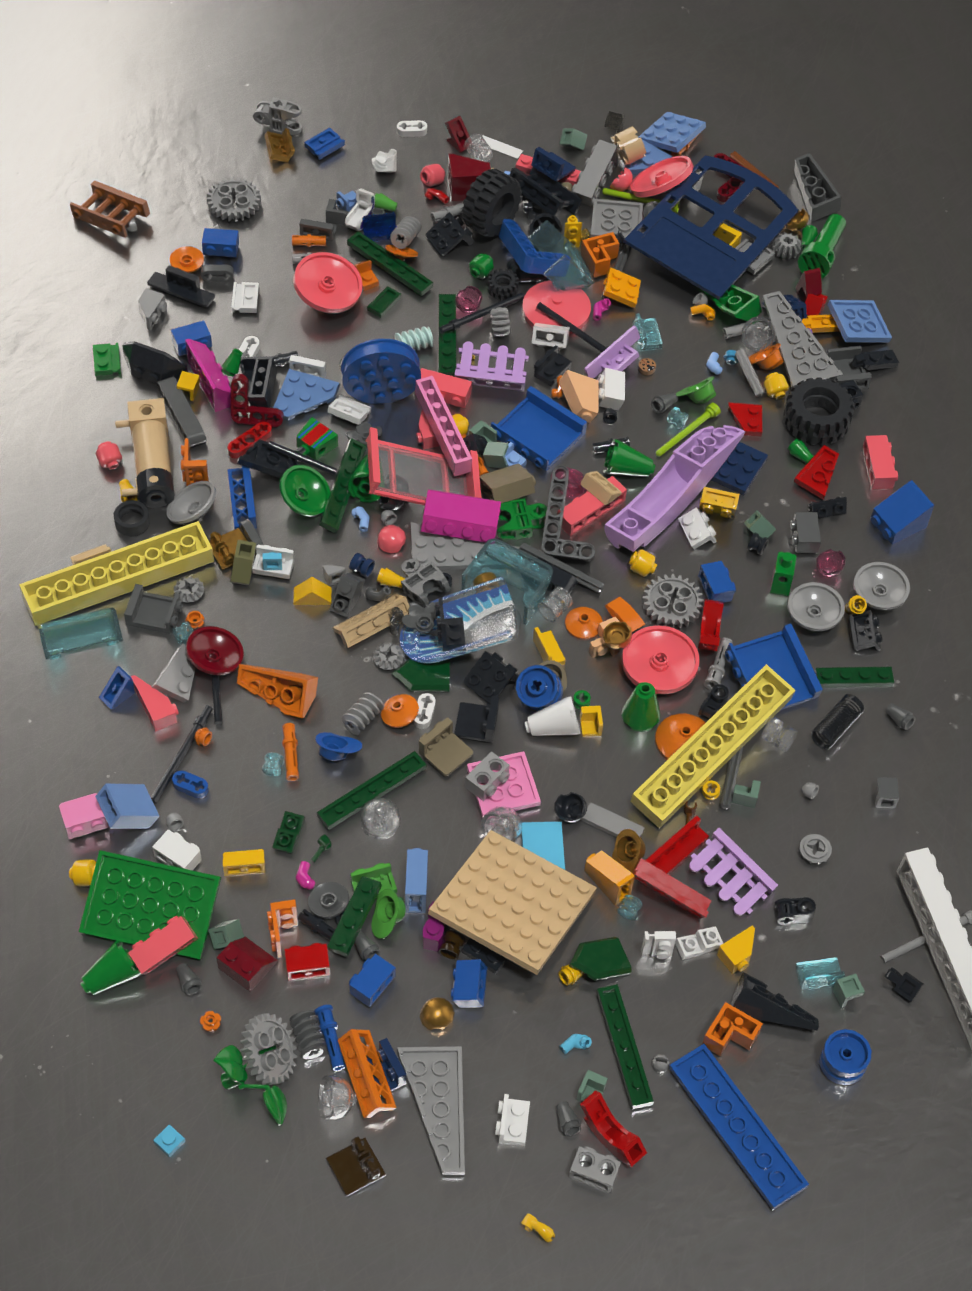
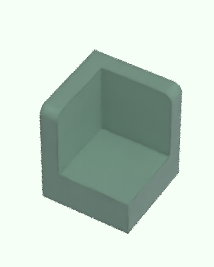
[560,128,587,150]
[469,420,497,442]
[483,441,509,468]
[744,510,777,538]
[731,780,761,808]
[208,919,244,949]
[832,974,865,1008]
[576,1070,608,1103]

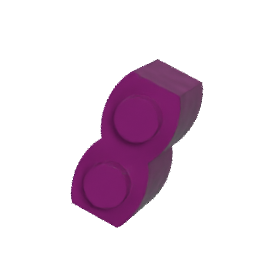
[422,901,448,952]

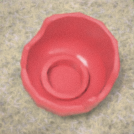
[610,167,633,192]
[377,525,406,553]

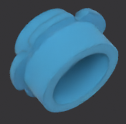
[723,350,739,365]

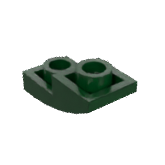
[272,811,305,853]

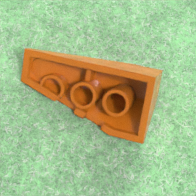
[237,664,318,718]

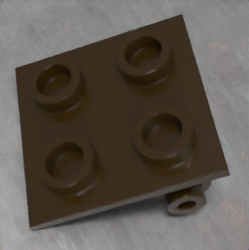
[326,1137,386,1196]

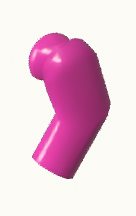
[593,298,611,321]
[296,861,315,890]

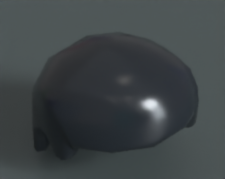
[554,792,587,823]

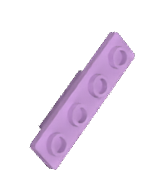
[584,325,640,379]

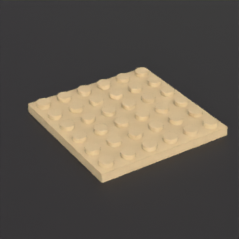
[428,830,597,975]

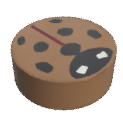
[638,358,656,375]

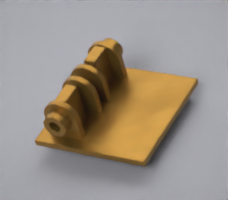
[209,528,256,570]

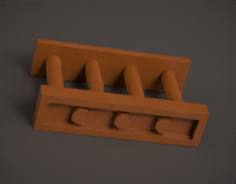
[70,180,150,238]

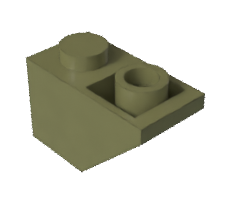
[231,540,256,586]

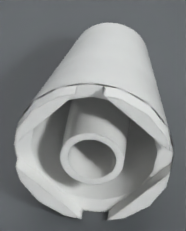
[525,696,580,736]

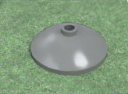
[166,481,216,524]
[853,562,910,610]
[788,582,845,631]

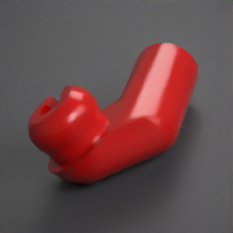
[424,188,450,204]

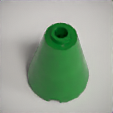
[603,439,656,477]
[348,455,385,503]
[621,682,660,732]
[80,940,142,995]

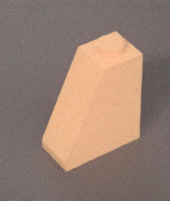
[559,370,599,423]

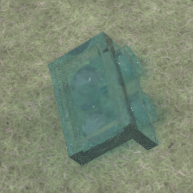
[633,313,663,350]
[796,958,845,990]

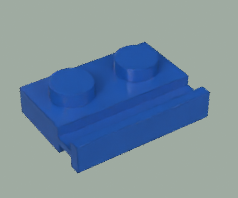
[304,128,345,160]

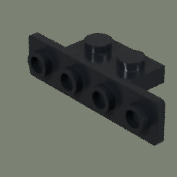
[147,265,215,308]

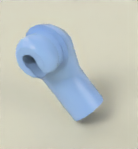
[706,352,722,375]
[352,506,370,532]

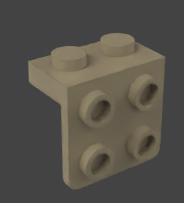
[419,717,473,776]

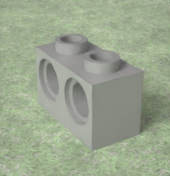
[465,751,510,801]
[569,1146,621,1194]

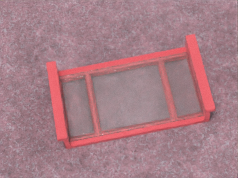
[365,427,481,505]

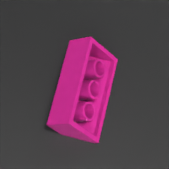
[185,339,236,412]
[421,489,501,544]

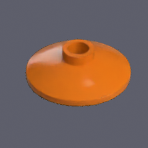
[385,245,418,261]
[170,246,204,273]
[565,607,603,639]
[381,694,419,728]

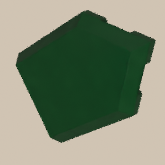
[392,658,450,692]
[569,937,632,981]

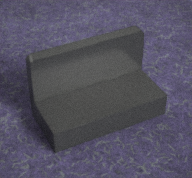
[299,219,337,241]

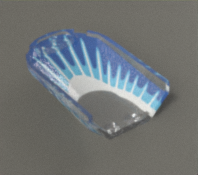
[400,577,519,663]

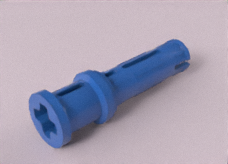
[314,1005,346,1071]

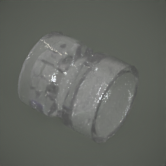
[464,134,493,162]
[537,587,573,622]
[761,716,798,752]

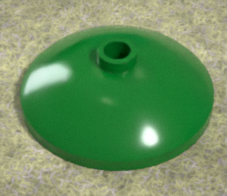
[280,465,330,517]

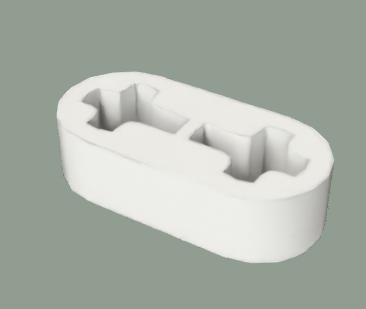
[397,121,427,137]
[239,336,260,357]
[413,693,436,729]

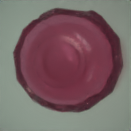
[455,286,483,313]
[816,549,846,577]

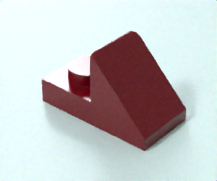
[445,116,474,153]
[795,268,822,296]

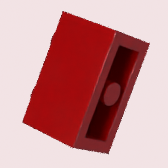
[285,943,330,981]

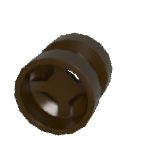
[439,931,465,960]

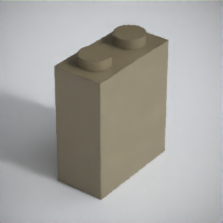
[480,463,536,503]

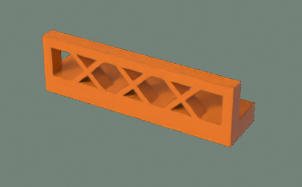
[338,1029,396,1118]

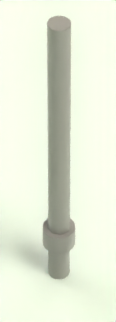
[880,910,972,963]

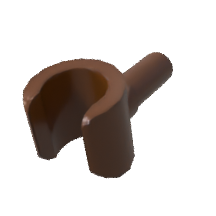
[684,801,697,825]

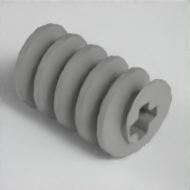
[390,216,421,249]
[342,692,384,735]

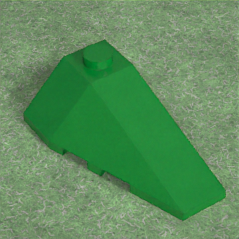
[704,285,762,321]

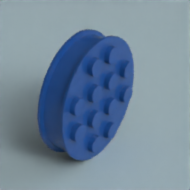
[341,339,421,404]

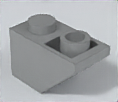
[138,288,167,330]

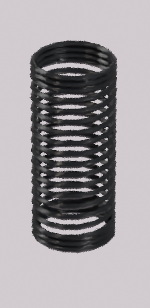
[811,694,864,749]

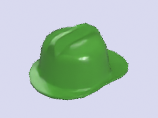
[676,376,716,404]
[371,889,406,939]

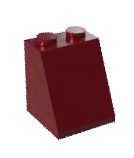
[448,154,491,201]

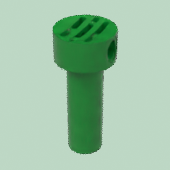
[797,214,846,278]

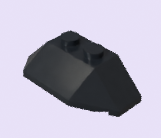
[122,341,188,383]

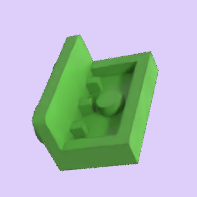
[350,863,397,899]

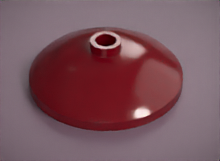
[186,626,244,675]

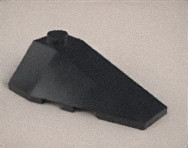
[731,972,819,1031]

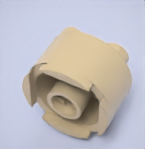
[611,126,646,165]

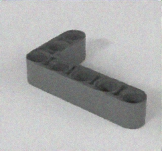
[542,465,595,563]

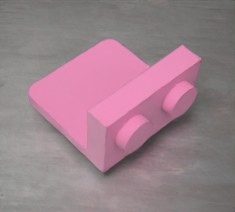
[59,793,109,840]

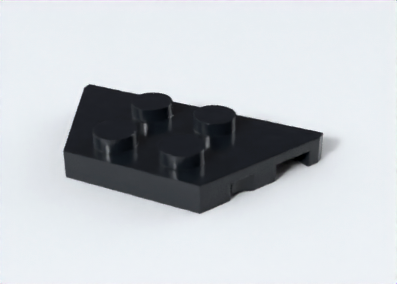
[237,439,300,478]

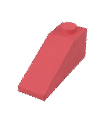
[416,409,440,450]
[131,675,179,732]

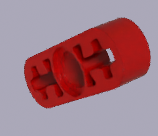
[227,422,272,459]

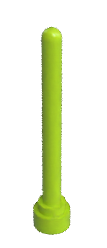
[602,188,680,214]
[656,402,721,457]

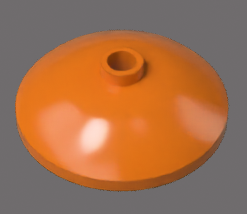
[655,713,706,760]

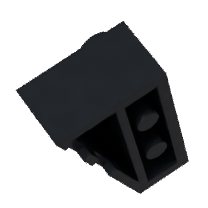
[240,356,277,408]

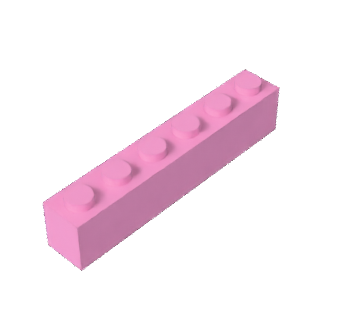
[415,376,472,476]

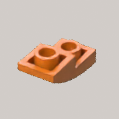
[605,597,645,632]

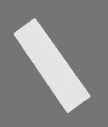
[478,135,523,159]

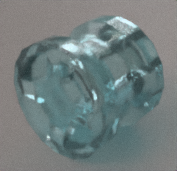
[667,407,689,429]
[172,621,194,645]
[262,752,285,776]
[617,895,643,920]

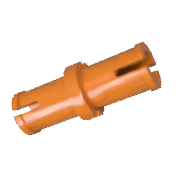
[292,234,326,248]

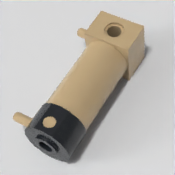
[115,398,175,508]

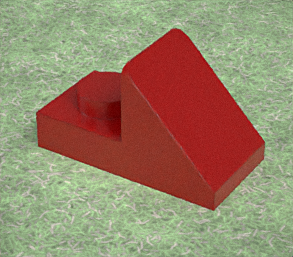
[805,294,828,316]

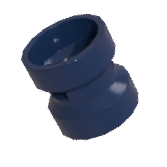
[349,553,375,577]

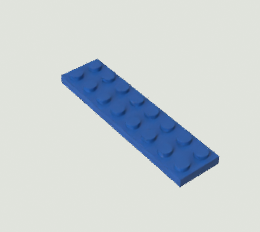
[669,1044,809,1210]

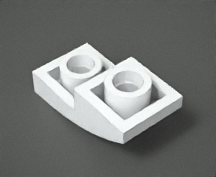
[675,926,723,960]

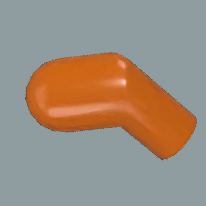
[551,375,563,399]

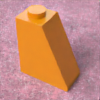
[584,850,635,906]

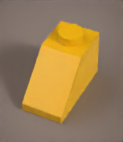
[717,925,755,974]

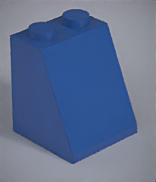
[870,480,934,545]

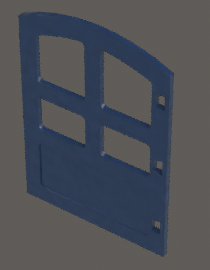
[623,155,799,300]

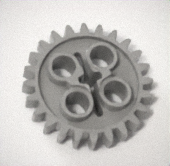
[207,177,261,222]
[642,574,704,628]
[240,1013,297,1086]

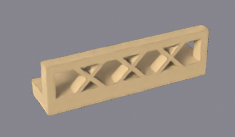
[333,593,410,648]

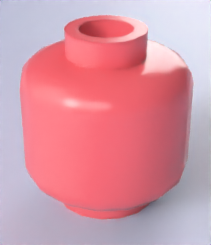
[420,164,445,187]
[95,441,122,470]

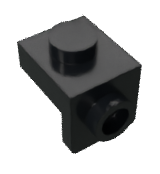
[463,433,488,456]

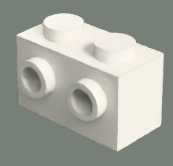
[531,323,570,349]
[597,368,625,411]
[152,830,201,871]

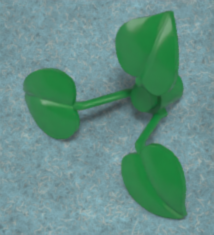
[213,1045,287,1126]

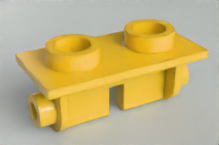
[563,215,582,248]

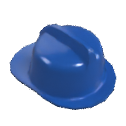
[315,732,362,761]

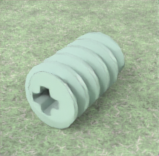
[395,326,433,350]

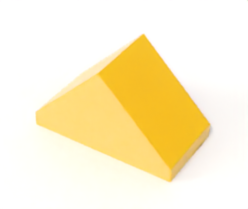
[293,577,332,605]

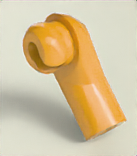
[690,304,716,321]

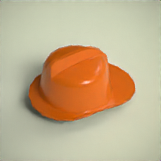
[748,343,784,370]

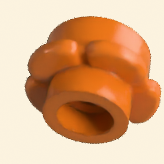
[185,611,204,629]
[194,727,212,746]
[200,1011,221,1032]

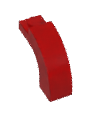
[698,599,724,651]
[580,1090,647,1167]

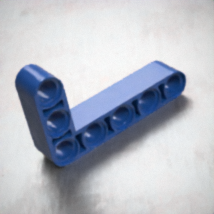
[499,219,571,276]

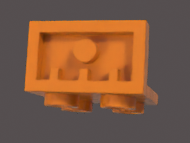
[181,438,209,486]
[267,899,298,958]

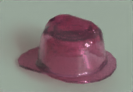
[551,467,587,500]

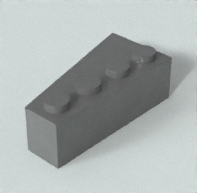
[794,153,842,222]

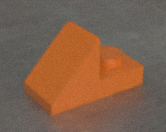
[354,260,379,291]

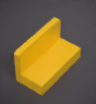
[533,627,566,665]
[223,849,265,876]

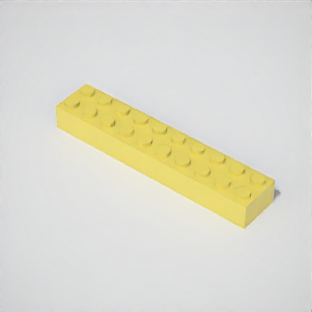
[19,521,214,626]
[630,664,796,829]

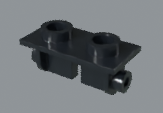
[808,496,847,519]

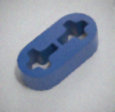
[172,771,209,799]

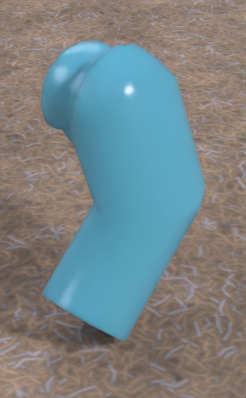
[559,1034,592,1054]

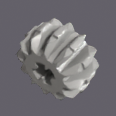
[773,232,801,260]
[491,307,510,337]

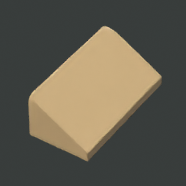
[581,471,622,505]

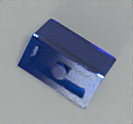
[362,212,396,242]

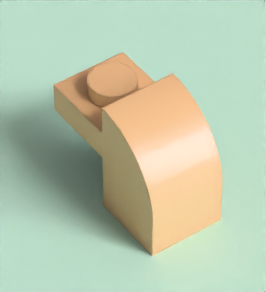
[589,616,621,658]

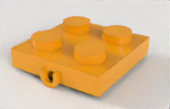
[603,267,641,308]

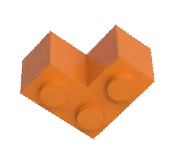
[581,232,620,278]
[702,1002,763,1057]

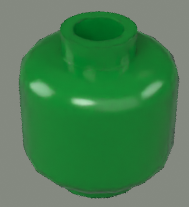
[469,254,494,279]

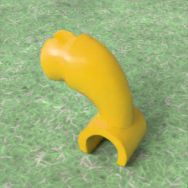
[521,1214,555,1242]

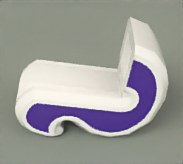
[345,188,375,231]

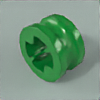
[573,690,591,710]

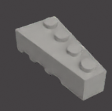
[572,139,618,207]

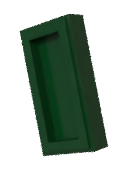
[367,286,401,318]

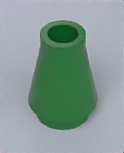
[801,225,818,250]
[222,349,243,376]
[787,439,814,464]

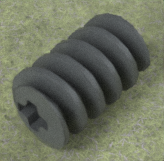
[290,1010,326,1059]

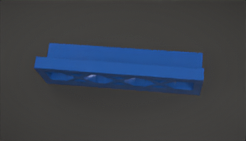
[227,466,257,529]

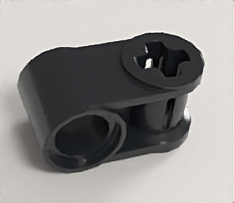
[698,684,729,718]
[775,897,816,925]

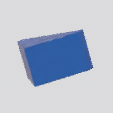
[99,666,135,709]

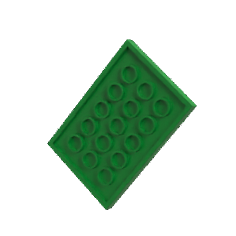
[79,850,222,960]

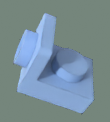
[505,442,527,467]

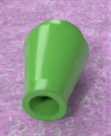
[374,193,398,212]

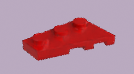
[794,445,839,500]

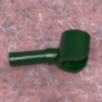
[311,834,332,863]

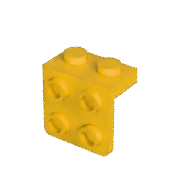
[699,487,740,518]

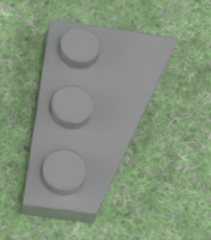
[152,644,196,703]

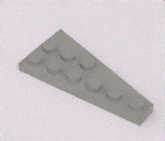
[762,291,843,387]
[410,522,525,570]
[397,1046,465,1175]

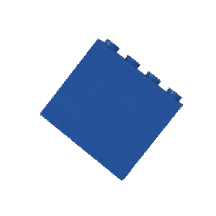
[491,386,587,471]
[725,624,823,710]

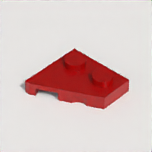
[727,402,762,437]

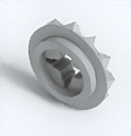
[174,575,204,603]
[373,642,404,670]
[799,834,832,865]

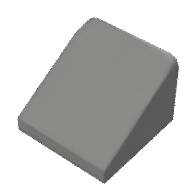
[323,565,346,586]

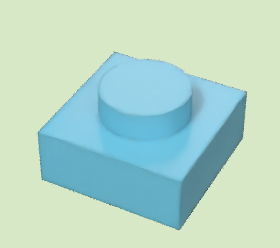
[263,552,282,570]
[153,1125,186,1157]

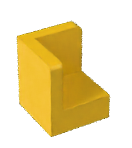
[177,371,200,401]
[580,706,603,737]

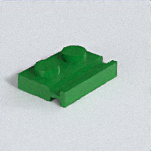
[93,343,121,376]

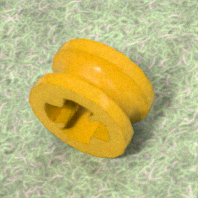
[702,780,720,800]

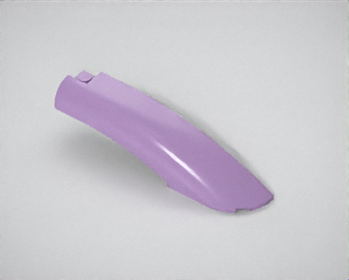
[604,425,745,552]

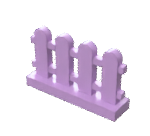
[455,341,529,391]
[689,828,778,916]

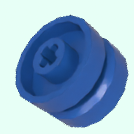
[516,665,563,711]
[819,1029,872,1085]

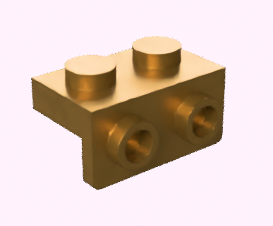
[265,128,295,162]

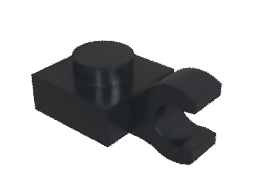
[885,967,924,1002]

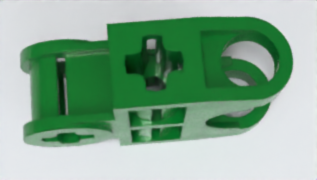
[497,498,547,540]

